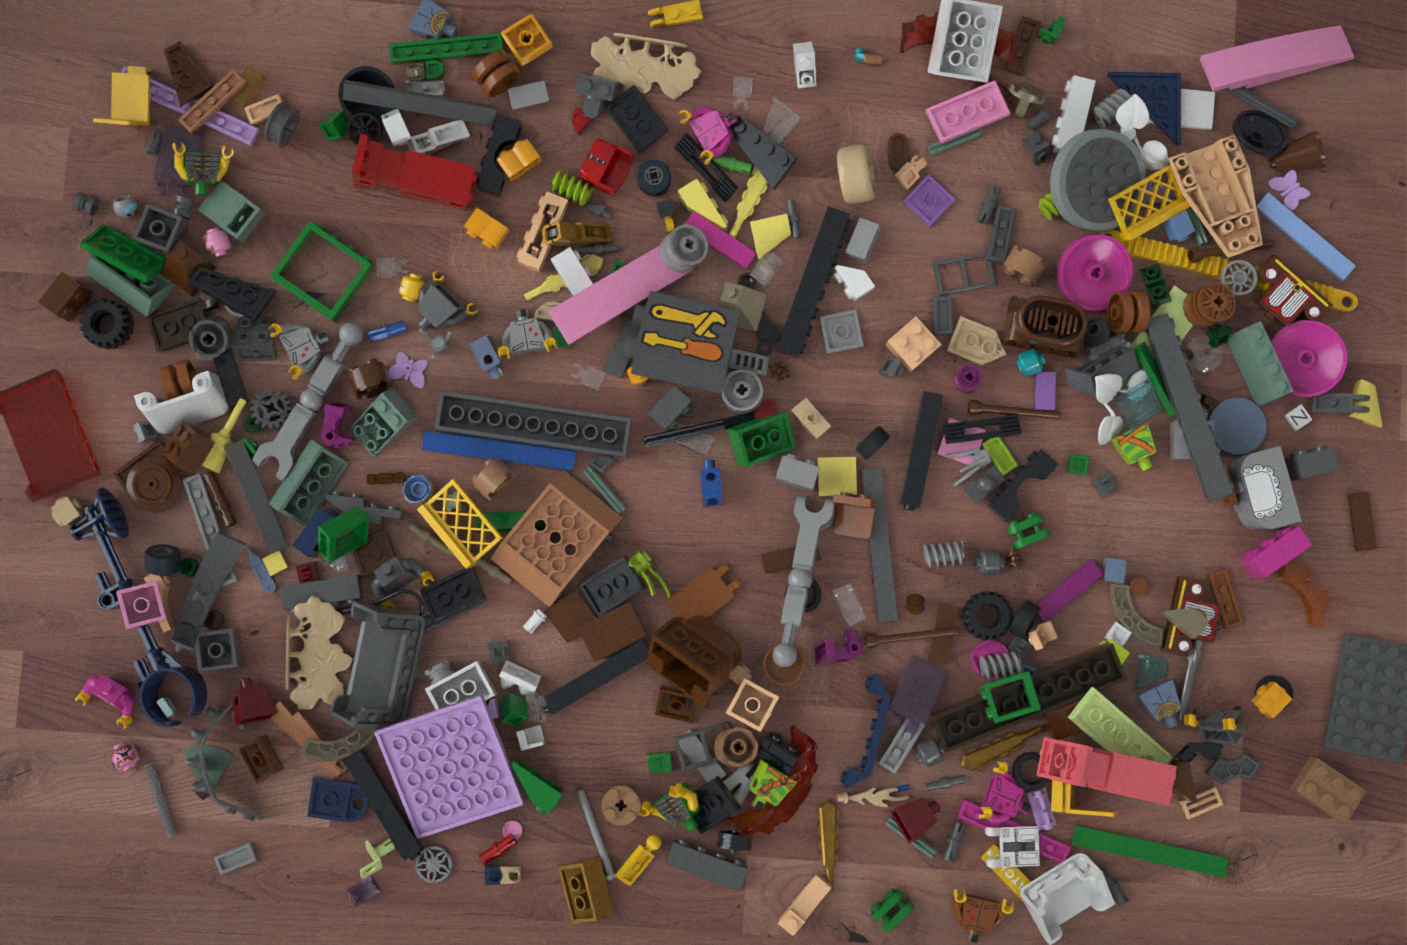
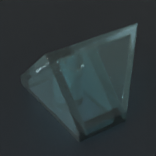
[1134,654,1169,692]

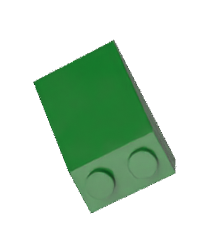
[727,412,796,467]
[511,759,565,815]

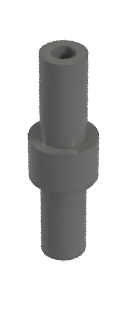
[787,200,801,238]
[580,243,618,255]
[926,775,965,791]

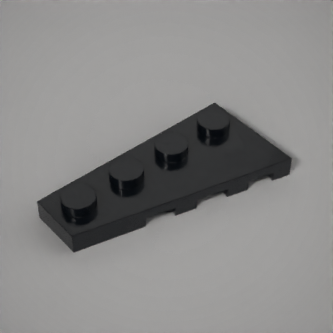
[730,114,798,190]
[189,267,276,322]

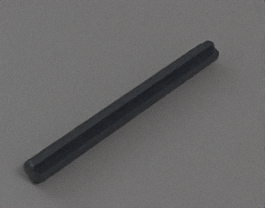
[643,412,754,447]

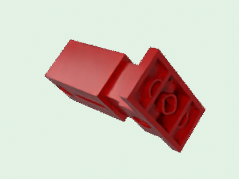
[352,134,478,210]

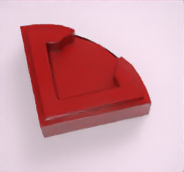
[572,107,591,135]

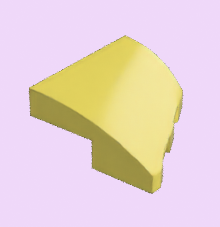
[750,214,791,260]
[1348,379,1382,428]

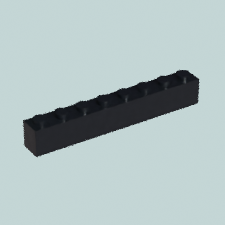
[776,206,851,358]

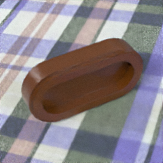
[888,133,908,172]

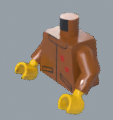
[952,889,1014,943]

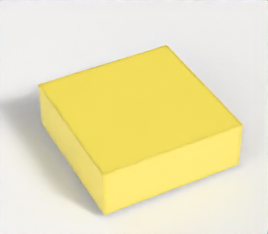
[262,550,289,576]

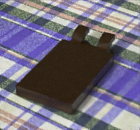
[146,297,223,352]

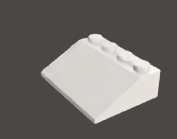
[927,0,1003,83]

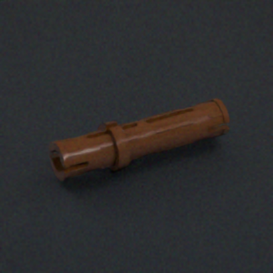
[202,471,237,528]

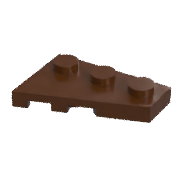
[164,41,213,107]

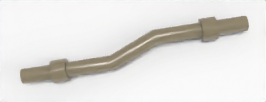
[408,522,512,585]

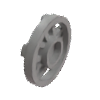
[1220,260,1258,296]
[415,846,452,883]

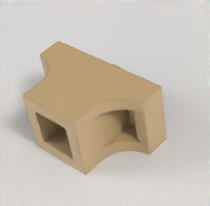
[791,398,831,440]

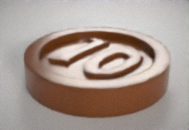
[1129,576,1149,596]

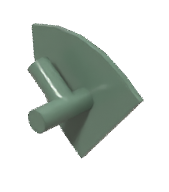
[185,746,234,790]

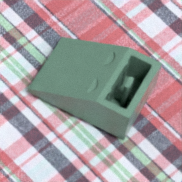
[197,180,266,244]
[349,388,419,457]

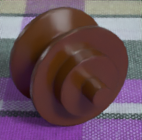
[769,361,790,382]
[1004,547,1025,570]
[905,594,925,615]

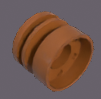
[1183,282,1236,328]

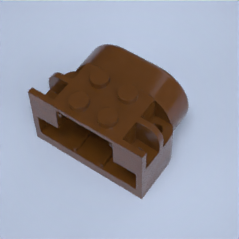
[1001,295,1088,359]
[646,615,741,709]

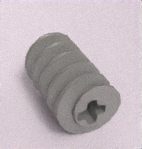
[1091,89,1131,129]
[923,541,964,568]
[979,651,1022,680]

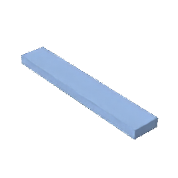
[1256,192,1356,281]

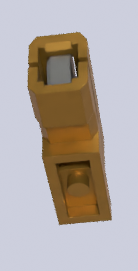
[542,221,611,247]

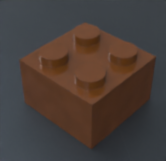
[38,272,93,322]
[163,420,215,475]

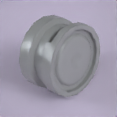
[424,659,455,685]

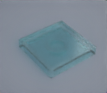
[1115,379,1162,430]

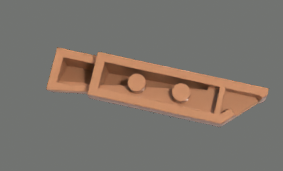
[271,701,348,778]

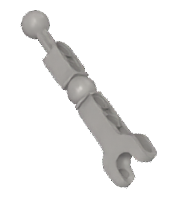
[252,322,363,482]
[772,495,835,667]

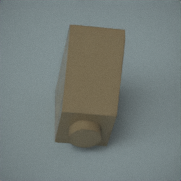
[1160,608,1210,639]

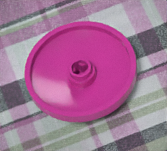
[1057,234,1133,311]
[1271,320,1347,397]

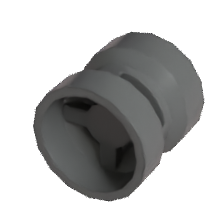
[72,192,99,216]
[172,196,195,220]

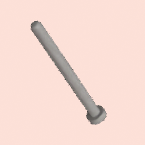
[577,789,617,881]

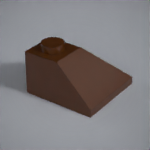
[162,240,216,297]

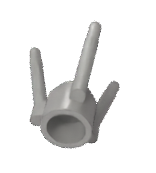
[419,329,452,358]
[945,447,991,487]

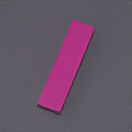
[684,211,756,269]

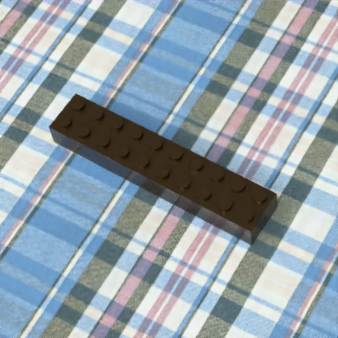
[929,642,1128,753]

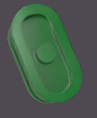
[1006,512,1051,550]
[870,888,915,933]

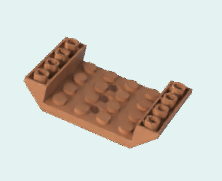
[491,470,623,607]

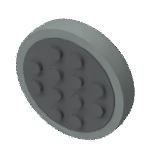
[1050,129,1146,231]

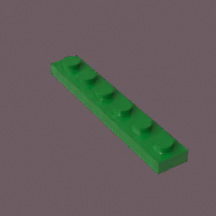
[389,33,504,64]

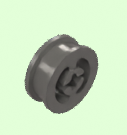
[264,102,300,148]

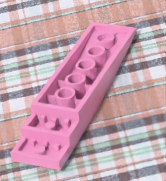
[1200,25,1355,91]
[548,246,694,345]

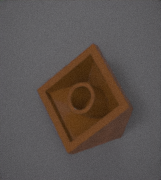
[655,685,697,723]
[1045,700,1083,740]
[239,735,284,783]
[1171,760,1197,802]

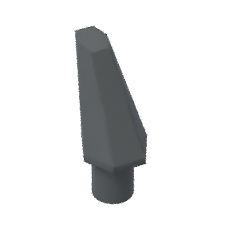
[582,203,613,220]

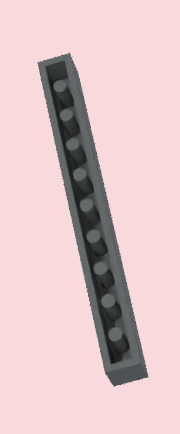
[1145,313,1234,503]

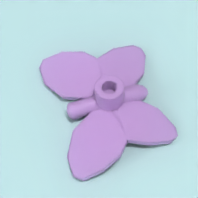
[1268,169,1311,212]
[388,352,428,388]

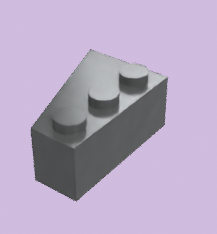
[1065,345,1139,396]

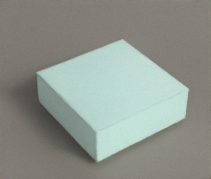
[157,697,178,718]

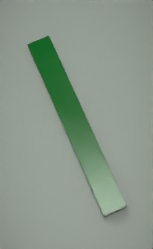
[1070,825,1228,878]

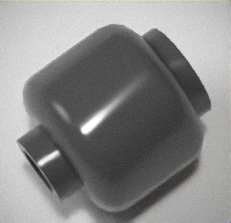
[974,550,1004,575]
[915,738,945,767]

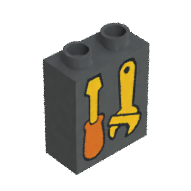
[624,291,740,394]

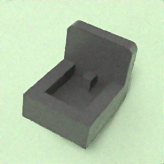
[1022,131,1051,166]

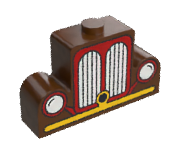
[1255,254,1333,326]
[1160,576,1222,655]

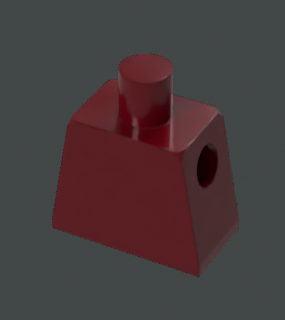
[232,677,277,726]
[890,798,940,844]

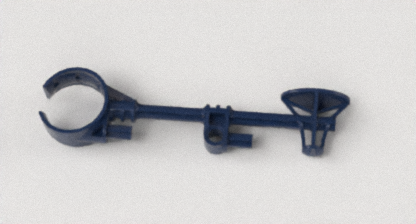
[70,487,207,727]

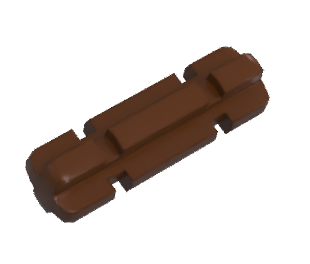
[367,472,405,485]

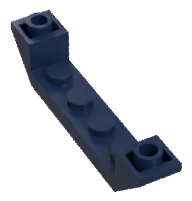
[840,674,891,789]

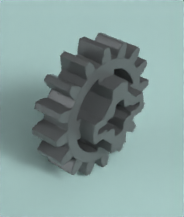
[249,388,292,431]

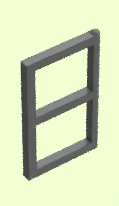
[933,252,996,296]
[673,721,736,772]

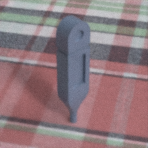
[246,546,277,593]

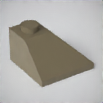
[720,282,768,332]

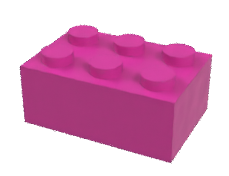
[1240,525,1312,579]

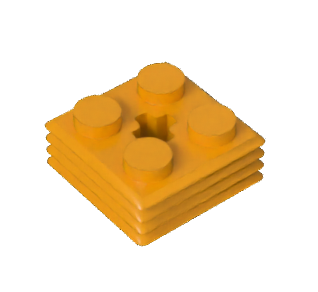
[501,13,553,66]

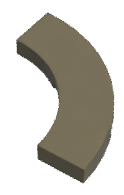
[1109,583,1164,647]
[299,728,378,762]

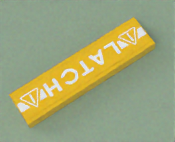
[980,843,1031,903]

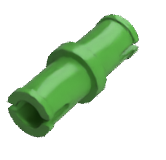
[714,155,752,175]

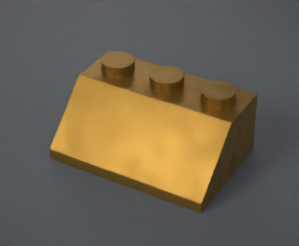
[558,857,614,924]

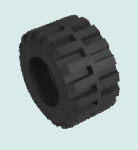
[79,299,134,349]
[962,591,1014,640]

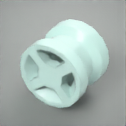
[443,492,462,512]

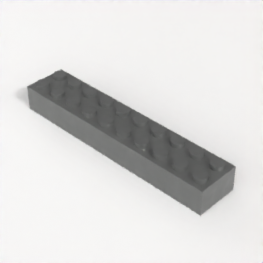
[435,391,632,459]

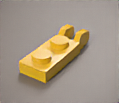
[648,0,703,28]

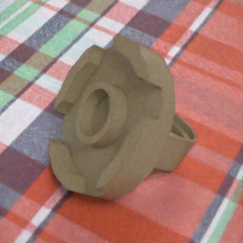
[1008,81,1047,118]

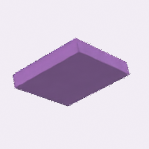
[902,174,956,228]

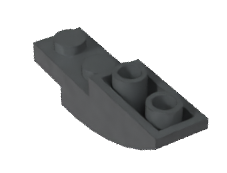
[325,491,404,525]

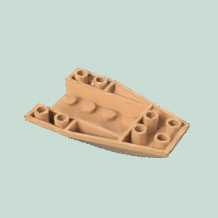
[1168,134,1263,258]

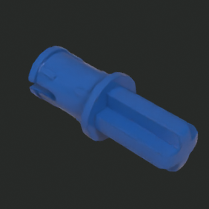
[368,320,407,342]

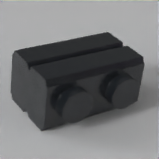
[756,732,803,776]

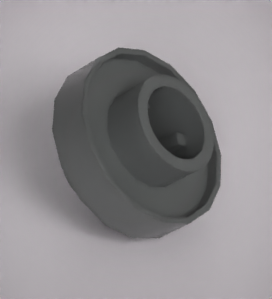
[1085,318,1111,346]

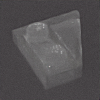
[763,97,802,145]

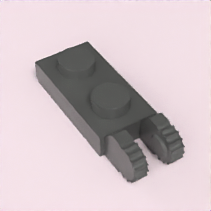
[1312,393,1370,414]

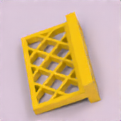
[1108,165,1190,241]
[417,479,503,569]

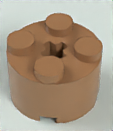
[1003,245,1047,287]
[471,457,517,502]
[714,727,758,767]
[601,784,641,826]

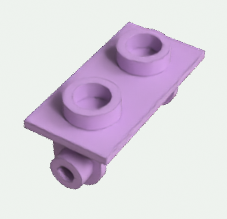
[1027,787,1057,831]

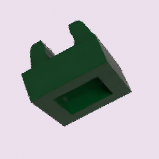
[1206,324,1233,348]

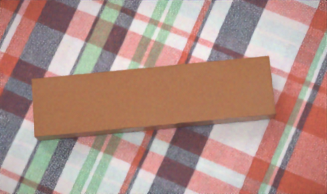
[178,68,248,135]

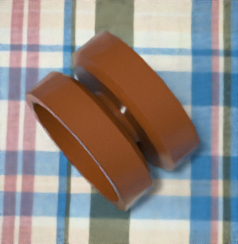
[471,50,520,98]
[1106,291,1150,333]
[160,359,197,400]
[763,644,806,687]

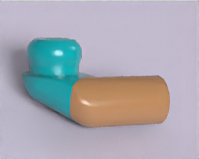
[854,48,882,65]

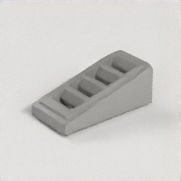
[729,349,770,376]

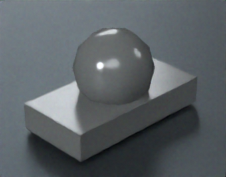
[963,465,1006,504]

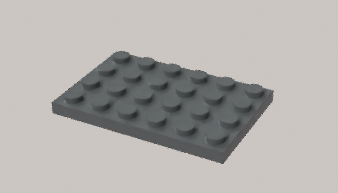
[1323,633,1407,764]

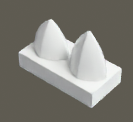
[499,660,541,695]

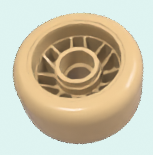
[837,144,875,204]

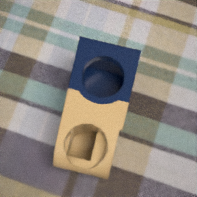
[485,865,521,885]

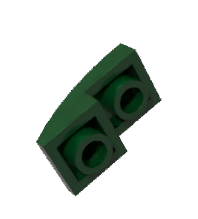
[1141,263,1172,307]

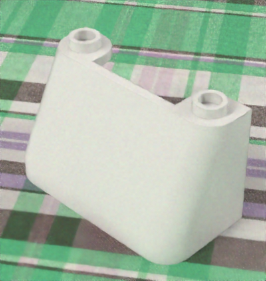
[134,371,229,434]
[1020,853,1115,945]

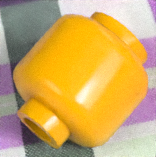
[399,273,426,302]

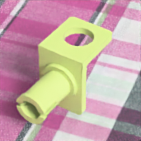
[360,839,395,879]

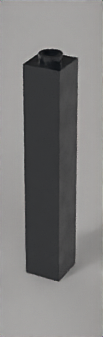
[900,391,943,511]
[541,639,649,715]
[343,749,424,861]

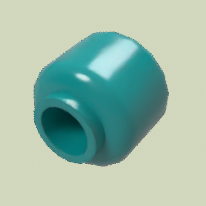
[1016,349,1046,376]

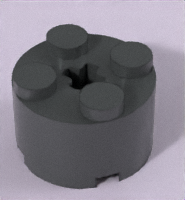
[189,317,233,358]

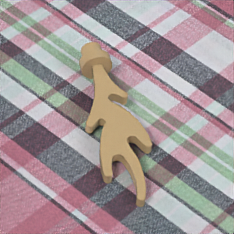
[837,786,909,807]

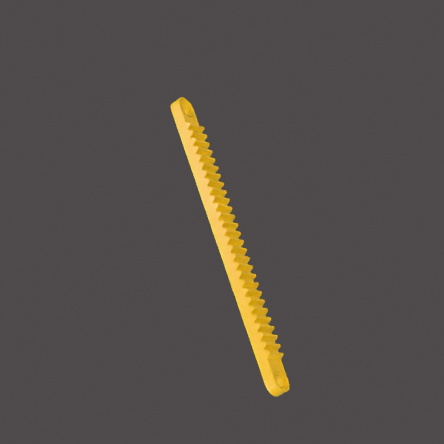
[1100,229,1358,312]

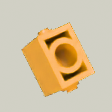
[1251,682,1292,718]

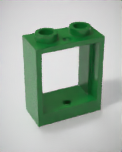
[318,506,370,563]
[980,670,1041,723]

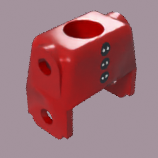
[578,138,635,197]

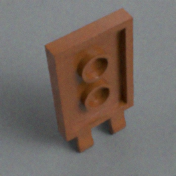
[666,563,742,620]

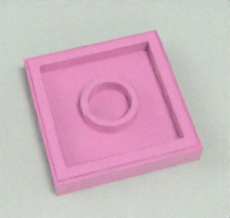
[937,418,986,465]

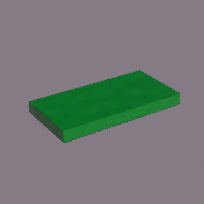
[80,224,167,283]

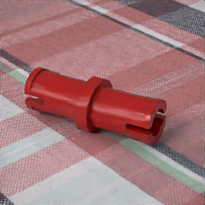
[479,833,518,866]

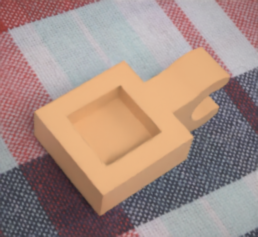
[895,155,927,190]

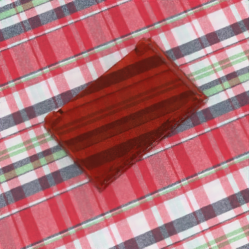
[0,369,101,502]

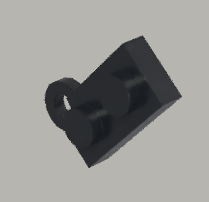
[754,310,781,356]

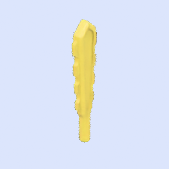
[729,166,768,238]
[524,254,603,301]

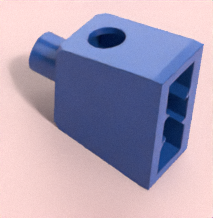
[700,460,722,507]

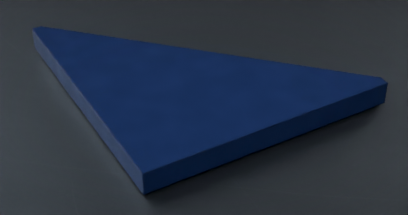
[1107,72,1181,146]

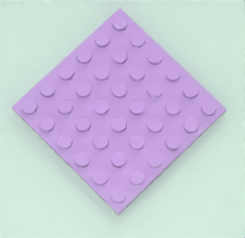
[374,694,525,839]

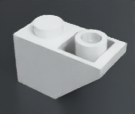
[793,42,817,88]
[381,109,411,146]
[833,265,875,302]

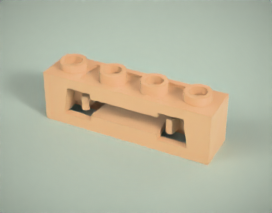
[516,192,569,273]

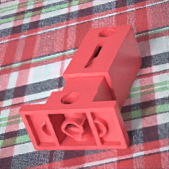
[1036,737,1177,806]

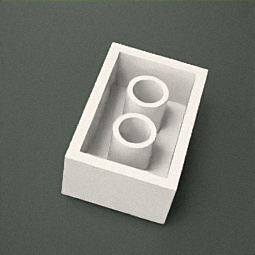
[425,660,498,710]

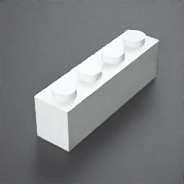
[1051,75,1096,153]
[551,247,596,296]

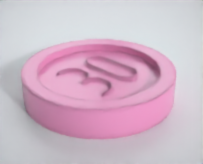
[503,820,522,839]

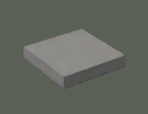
[819,309,864,355]

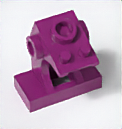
[321,401,357,448]
[814,626,864,665]

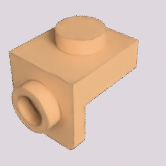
[1028,621,1058,650]

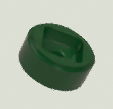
[243,413,262,433]
[180,558,199,578]

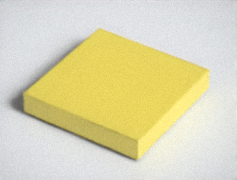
[817,457,857,496]

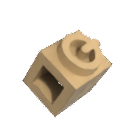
[51,496,85,527]

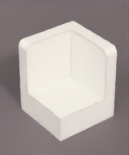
[516,725,546,751]

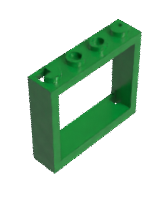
[270,221,375,323]

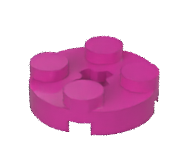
[971,640,1010,679]

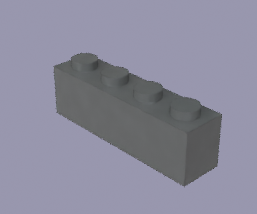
[280,575,364,613]
[666,839,748,891]

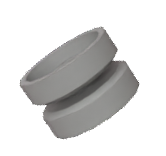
[660,224,708,273]
[722,369,764,414]

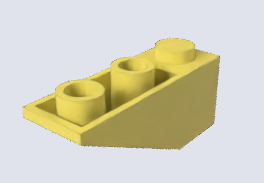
[678,179,728,232]

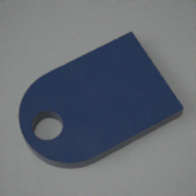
[307,777,369,822]

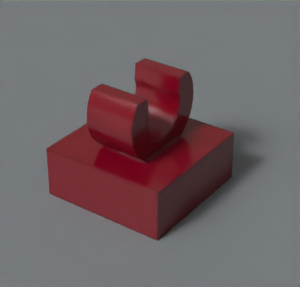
[296,561,320,584]

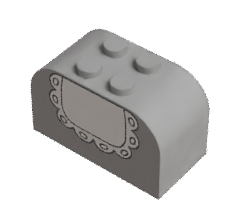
[1229,446,1302,531]

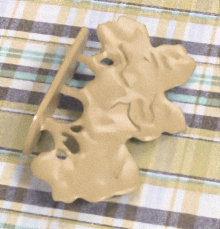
[591,33,701,100]
[286,596,354,710]

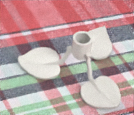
[1116,94,1169,170]
[1095,370,1151,445]

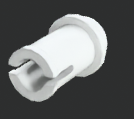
[523,609,547,634]

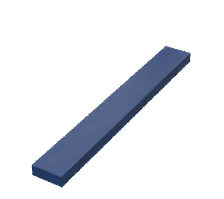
[422,431,576,471]

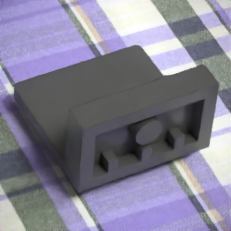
[233,317,277,362]

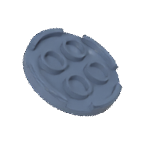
[1208,398,1267,455]

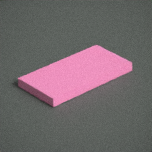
[925,80,1011,144]

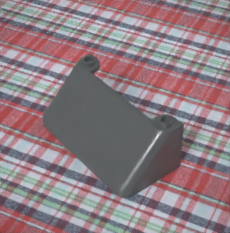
[330,601,425,728]

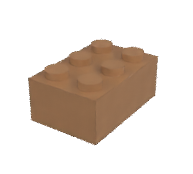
[1289,756,1367,824]

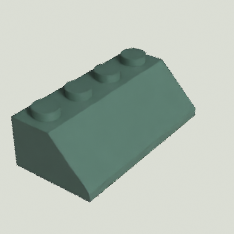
[86,255,176,317]
[1227,321,1293,406]
[269,439,349,527]

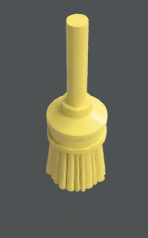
[201,398,247,473]

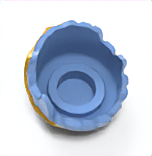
[402,475,433,505]

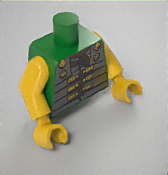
[172,142,233,196]
[639,781,700,832]

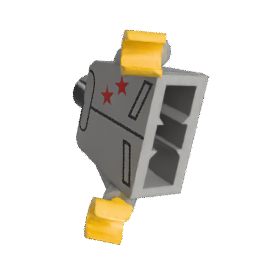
[498,309,558,359]
[268,323,329,380]

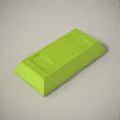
[981,437,1019,476]

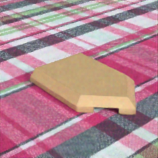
[946,316,1007,365]

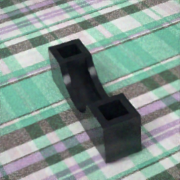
[475,115,522,197]
[988,449,1059,522]

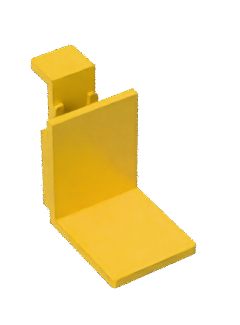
[93,66,152,126]
[1039,750,1118,817]

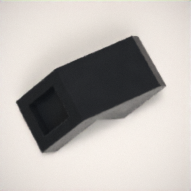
[1175,742,1224,762]

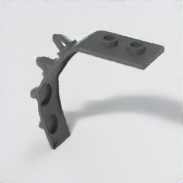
[171,531,246,653]
[185,706,265,822]

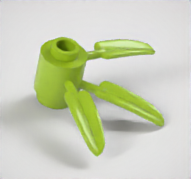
[629,551,671,599]

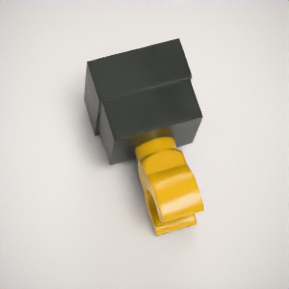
[656,199,676,232]

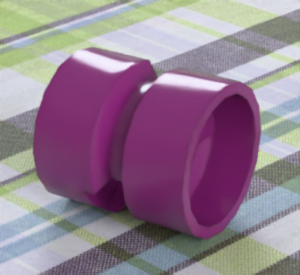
[954,365,982,393]

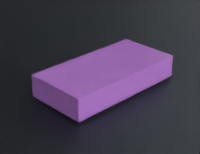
[1034,372,1056,411]

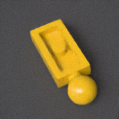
[615,835,662,886]

